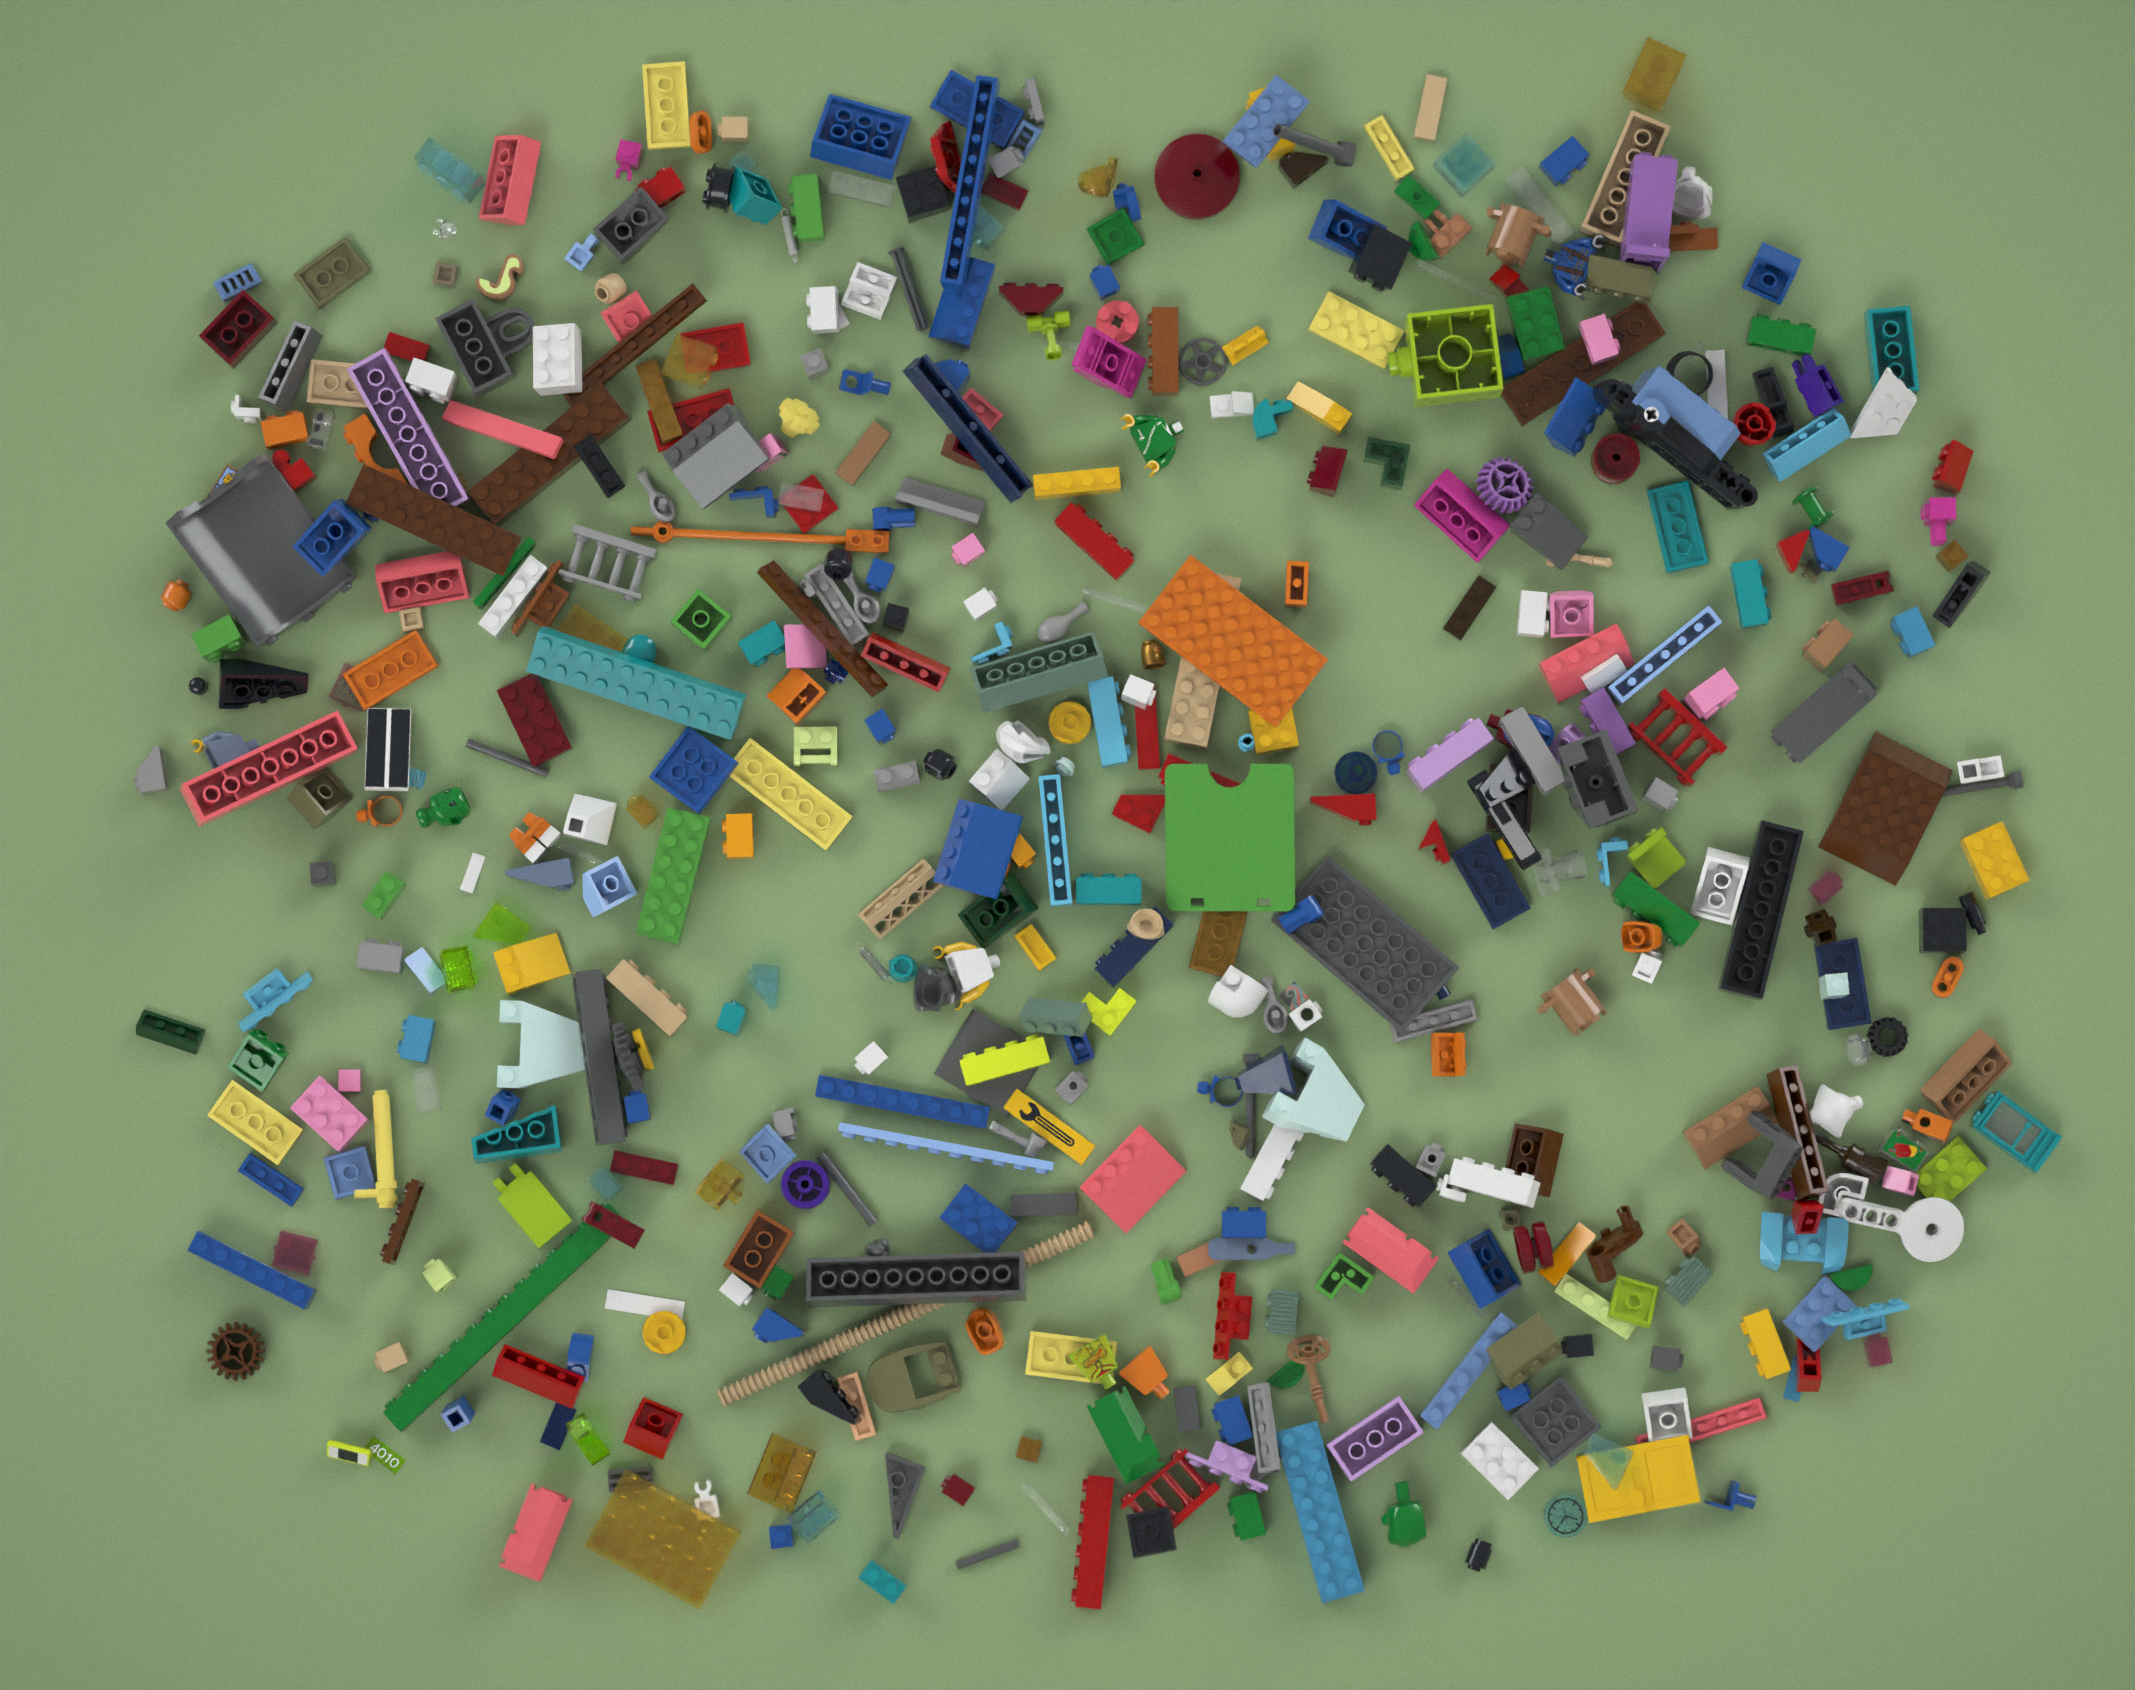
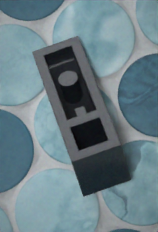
[1933,560,1991,628]

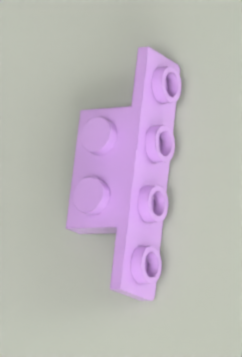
[1186,1440,1269,1493]

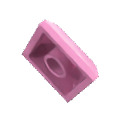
[1549,590,1594,638]

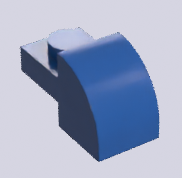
[567,1333,594,1382]

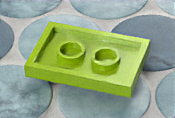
[1915,1136,1987,1202]

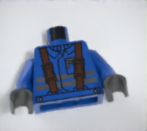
[1543,235,1608,300]

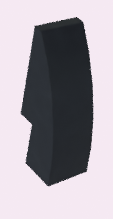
[1752,367,1794,439]

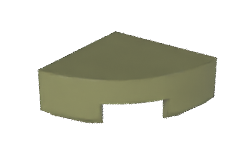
[1229,1121,1252,1150]

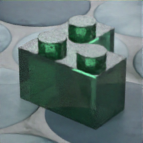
[1363,437,1410,491]

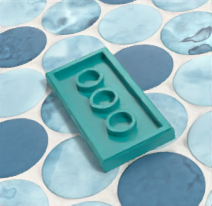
[1646,480,1709,574]

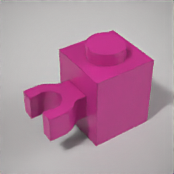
[615,139,643,182]

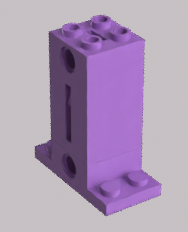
[1618,152,1678,274]

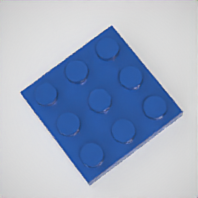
[649,726,739,815]

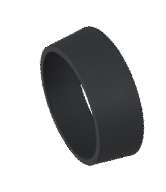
[1666,351,1713,395]

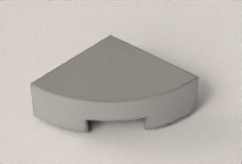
[799,578,817,600]

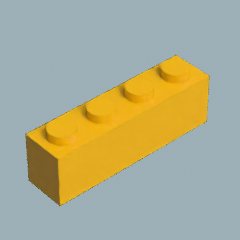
[1033,467,1121,500]

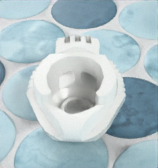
[996,720,1051,763]

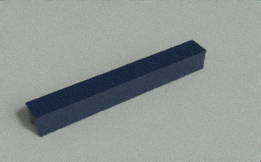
[902,354,1033,503]

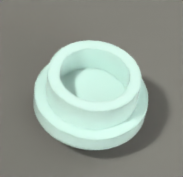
[1054,757,1075,777]

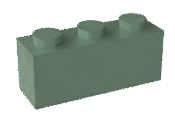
[1019,997,1092,1037]

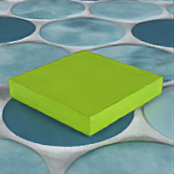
[1607,1275,1659,1329]

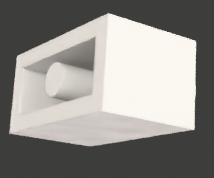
[806,286,840,334]
[1517,590,1550,638]
[1121,674,1156,710]

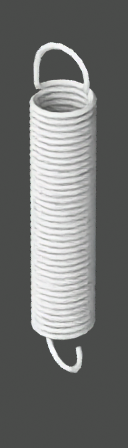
[781,209,798,262]

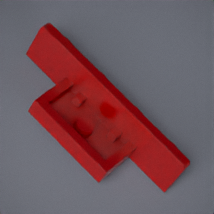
[1213,1272,1252,1360]

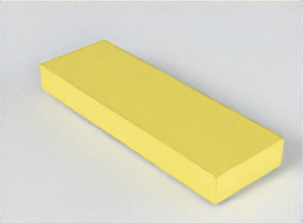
[1364,115,1415,181]

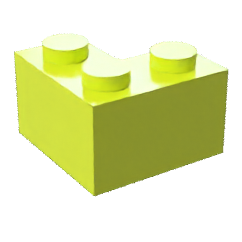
[1082,988,1137,1037]

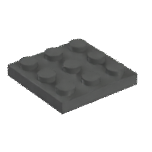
[1509,1375,1602,1468]

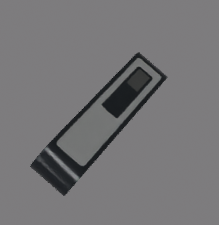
[1467,769,1542,871]

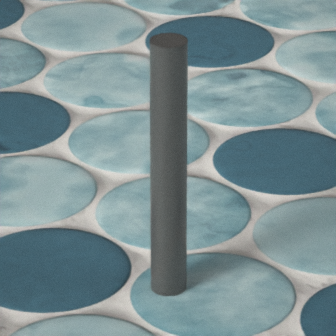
[955,1539,1020,1570]

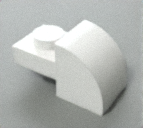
[1957,755,2004,784]

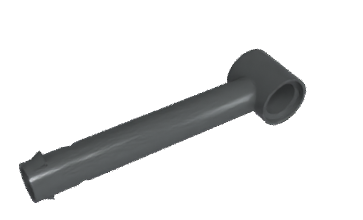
[1273,124,1356,167]

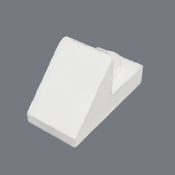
[1209,391,1254,419]

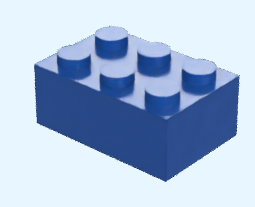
[939,1183,1018,1253]

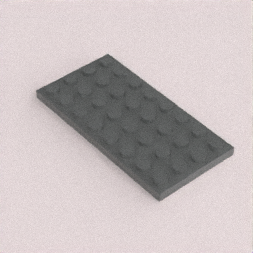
[1271,855,1459,1033]

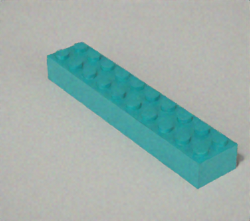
[526,626,747,740]

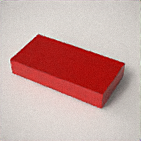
[384,331,431,362]

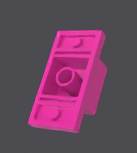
[1071,326,1147,399]

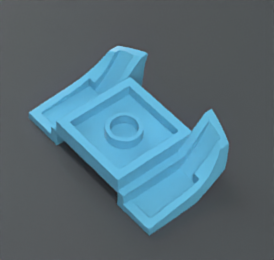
[1760,1212,1849,1275]

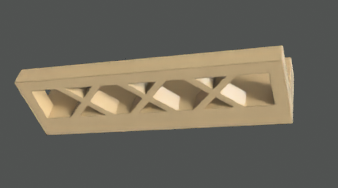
[857,859,943,940]

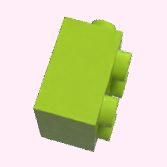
[1387,304,1504,408]

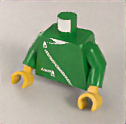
[1119,414,1184,477]

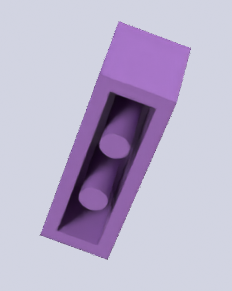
[1579,687,1636,755]

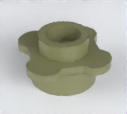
[1499,1207,1523,1231]

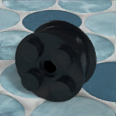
[702,163,735,213]

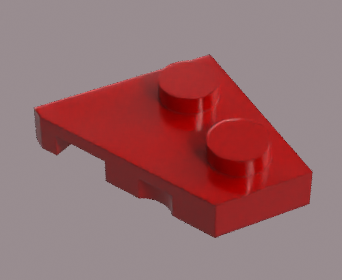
[1111,795,1165,834]

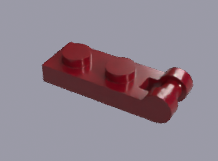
[1830,571,1894,606]
[581,1201,645,1249]

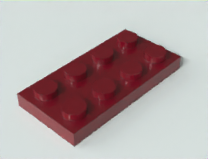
[496,673,573,767]

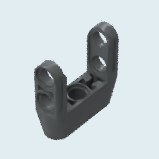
[1721,1110,1803,1199]

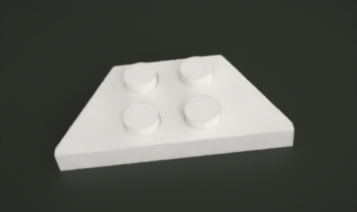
[1850,367,1917,438]

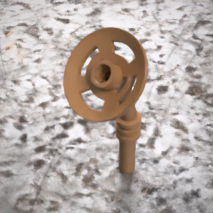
[1287,1335,1330,1424]

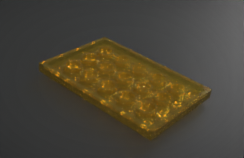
[584,1469,742,1610]

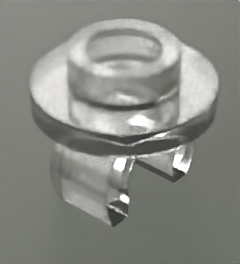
[433,219,456,241]

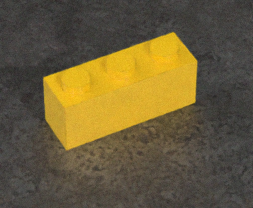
[1739,1308,1791,1379]

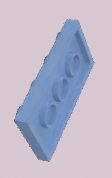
[1223,75,1310,169]

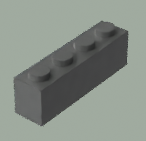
[258,321,323,413]

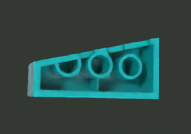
[471,1105,563,1164]

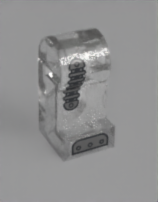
[306,409,335,452]

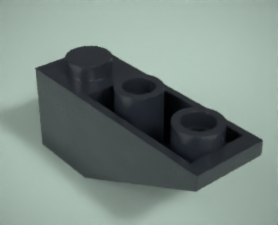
[797,1369,862,1425]

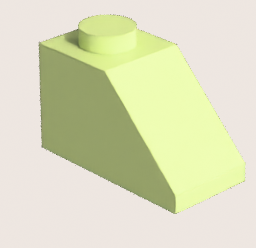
[422,1258,458,1293]

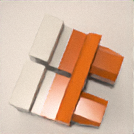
[509,812,562,864]

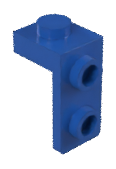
[729,486,779,518]

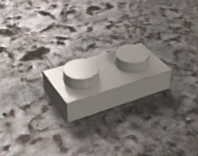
[1022,78,1044,125]

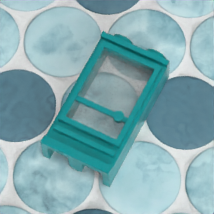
[1970,1091,2063,1173]

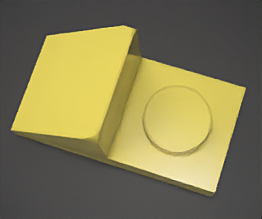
[1206,1352,1253,1396]

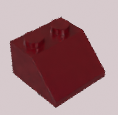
[1307,446,1348,498]

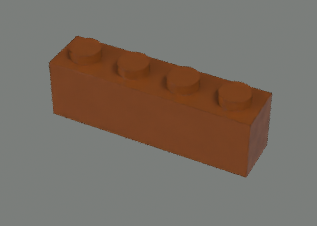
[1148,307,1178,396]

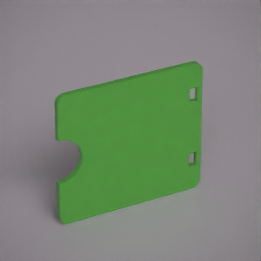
[1165,763,1296,911]

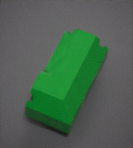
[1086,1386,1165,1484]

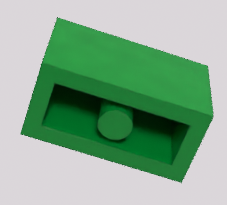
[1227,1491,1266,1541]

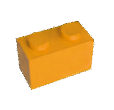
[722,813,754,859]

